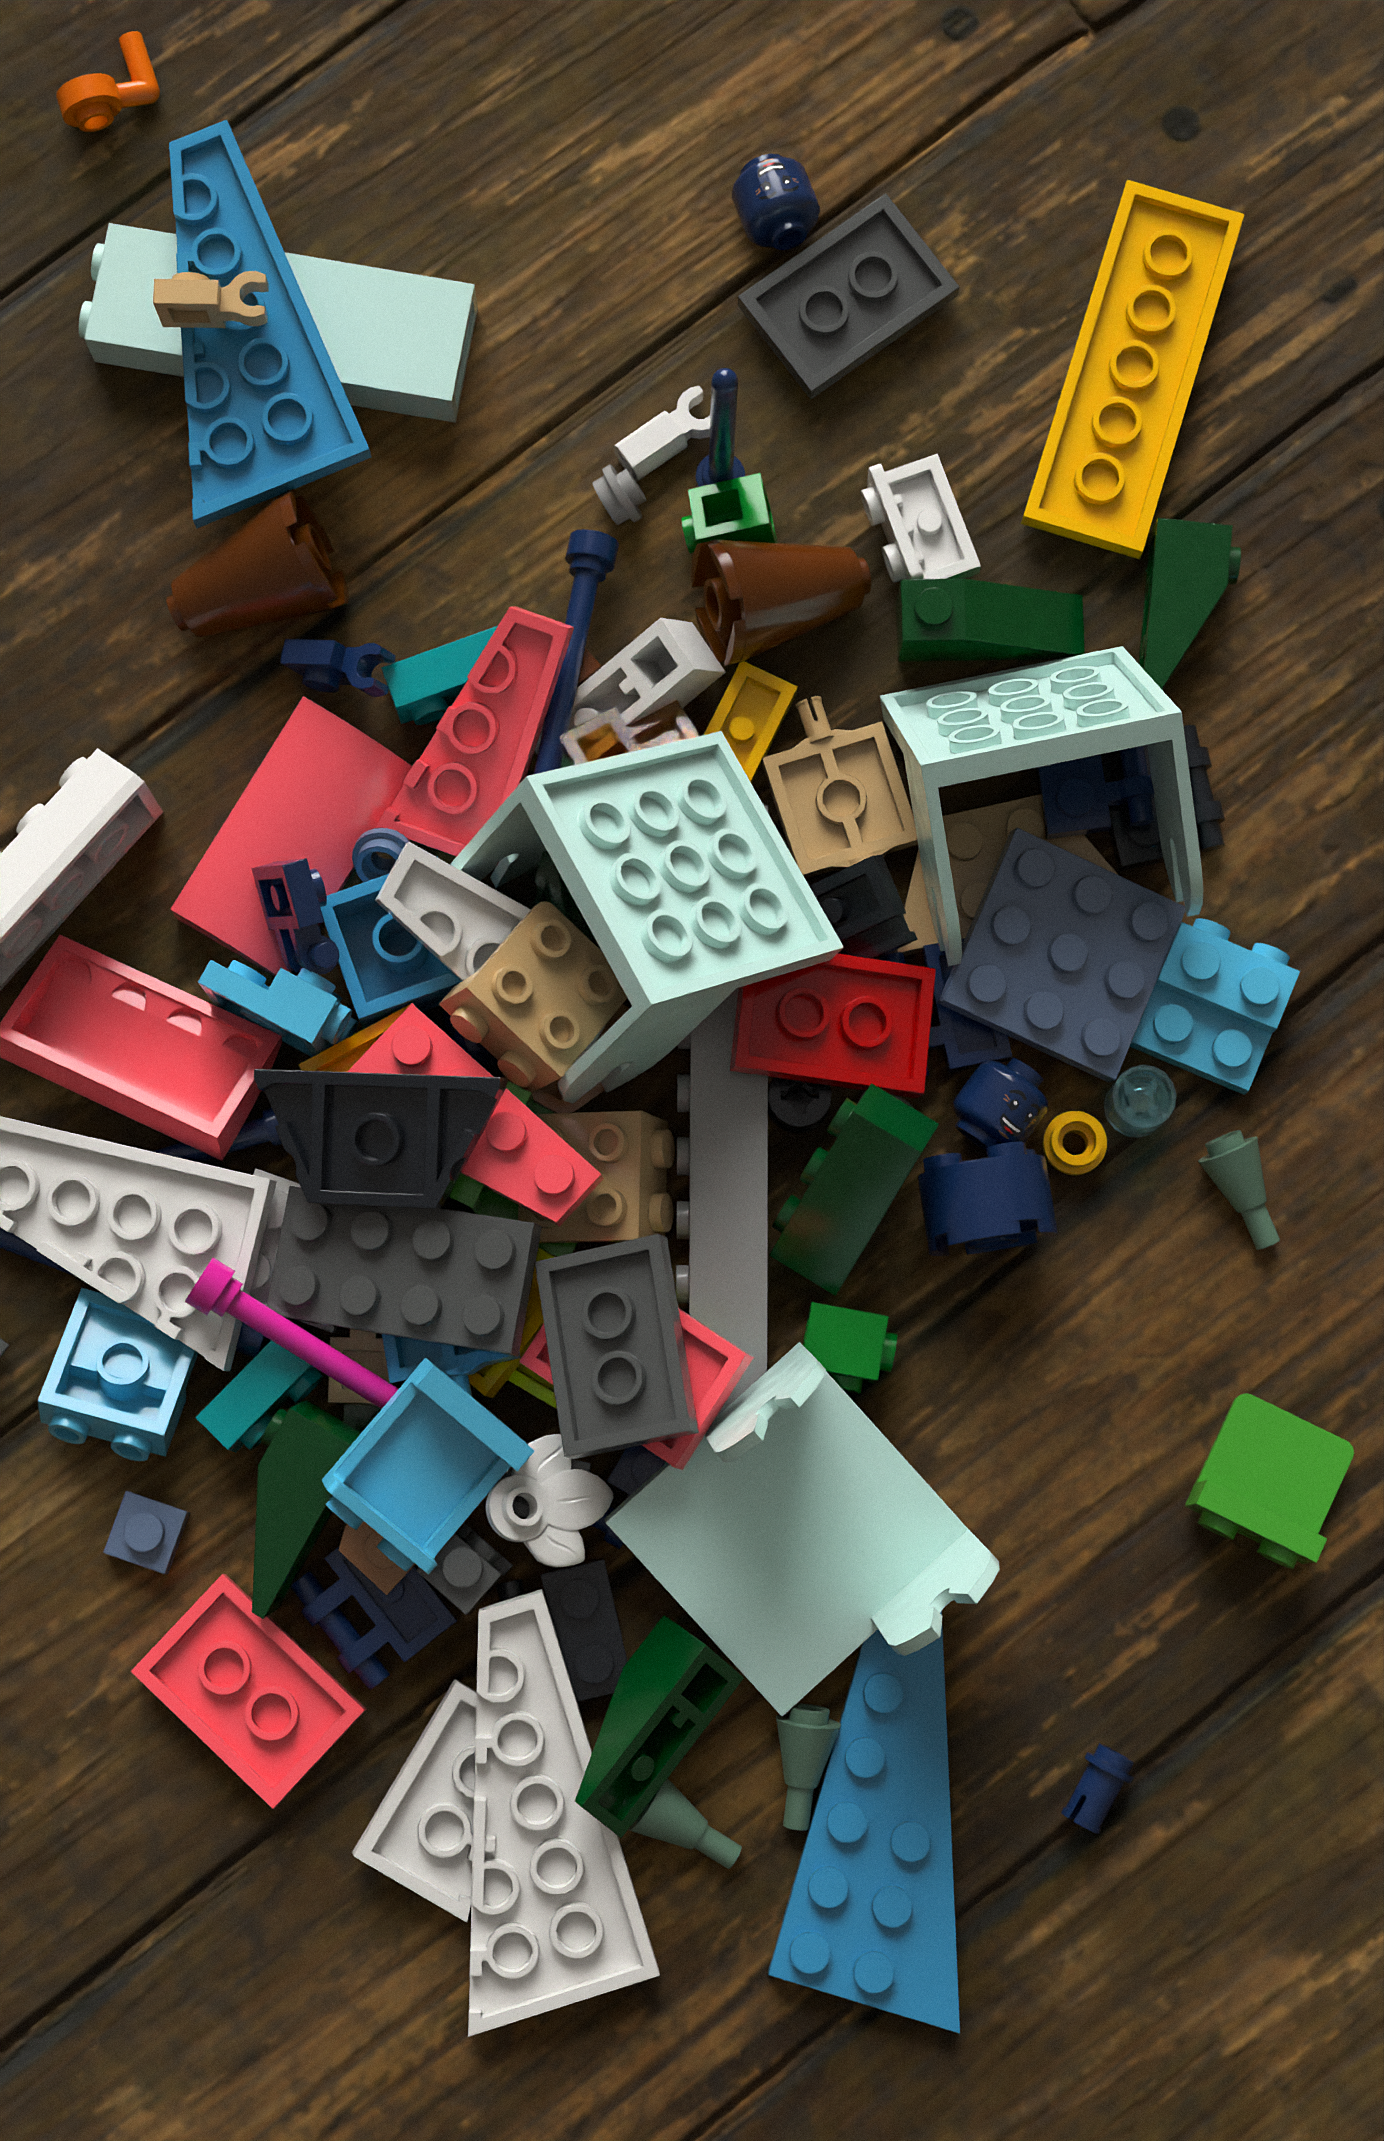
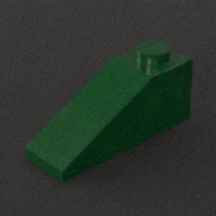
[1138,518,1241,690]
[896,578,1085,662]
[252,1400,361,1619]
[575,1615,744,1838]

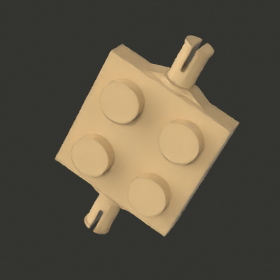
[762,696,918,879]

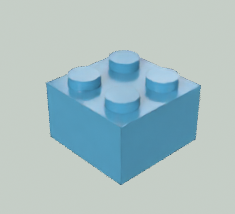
[320,856,462,1029]

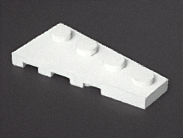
[375,842,604,1066]

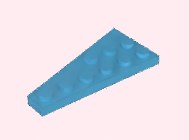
[169,120,371,529]
[768,1611,960,2033]

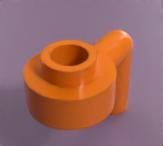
[56,31,160,132]

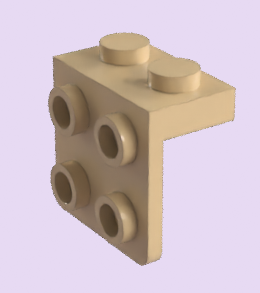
[439,902,627,1092]
[518,1111,675,1243]

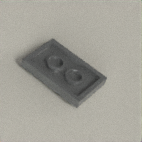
[738,193,959,400]
[535,1234,699,1459]

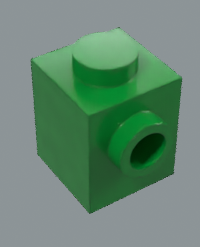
[803,1302,898,1393]

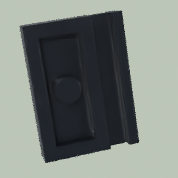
[809,855,918,959]

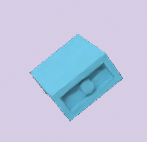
[321,1357,534,1575]

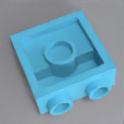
[1130,918,1300,1095]
[198,960,358,1057]
[38,1288,198,1461]

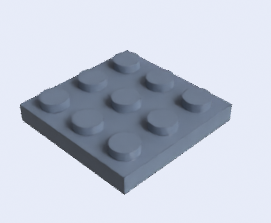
[938,828,1186,1082]

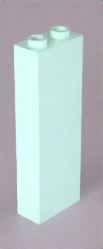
[79,223,478,423]

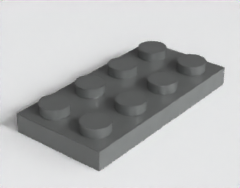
[267,1186,542,1357]

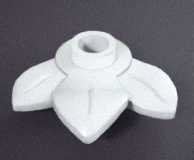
[486,1434,613,1567]

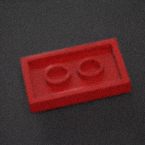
[730,953,936,1098]

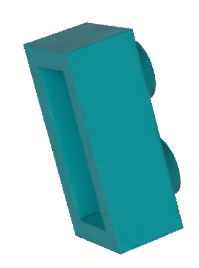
[381,626,498,725]
[195,1340,324,1453]

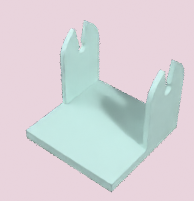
[880,646,1203,966]
[450,731,844,1104]
[605,1342,999,1716]

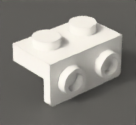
[860,453,981,583]

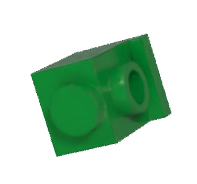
[681,473,778,554]

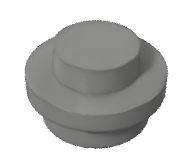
[592,464,647,525]

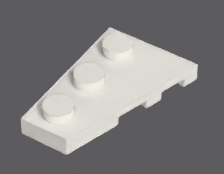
[352,1679,477,1922]

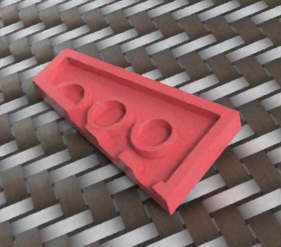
[375,606,574,867]
[348,1003,604,1227]

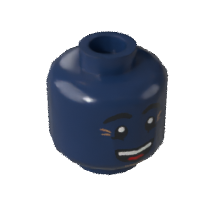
[731,154,820,250]
[953,1057,1048,1152]

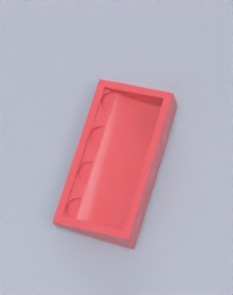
[170,696,412,976]
[0,935,282,1161]

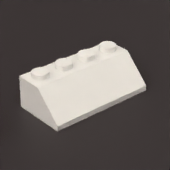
[0,748,163,991]

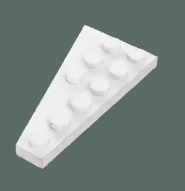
[0,1116,277,1371]
[468,1589,660,2037]

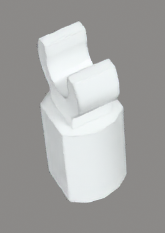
[613,386,710,481]

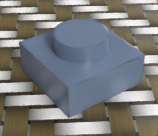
[103,1491,190,1574]

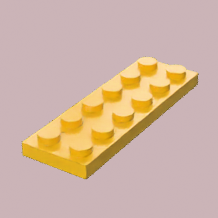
[1021,180,1245,559]

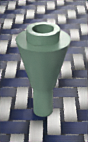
[1198,1130,1280,1250]
[776,1703,841,1830]
[628,1778,742,1869]

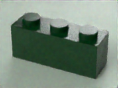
[769,1083,939,1296]

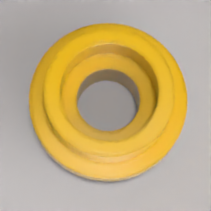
[1042,1111,1107,1175]

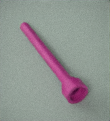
[185,1257,398,1409]

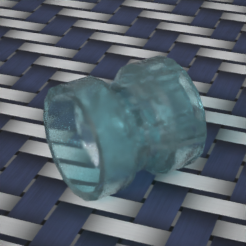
[1104,1065,1176,1137]

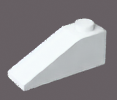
[535,618,726,768]

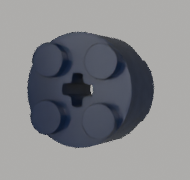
[917,1142,1058,1256]

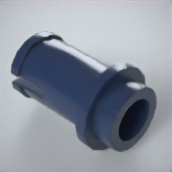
[1061,1743,1134,1834]

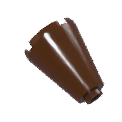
[166,489,349,638]
[691,539,871,666]

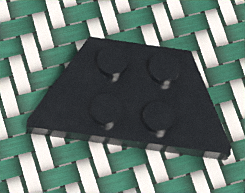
[254,1069,507,1208]

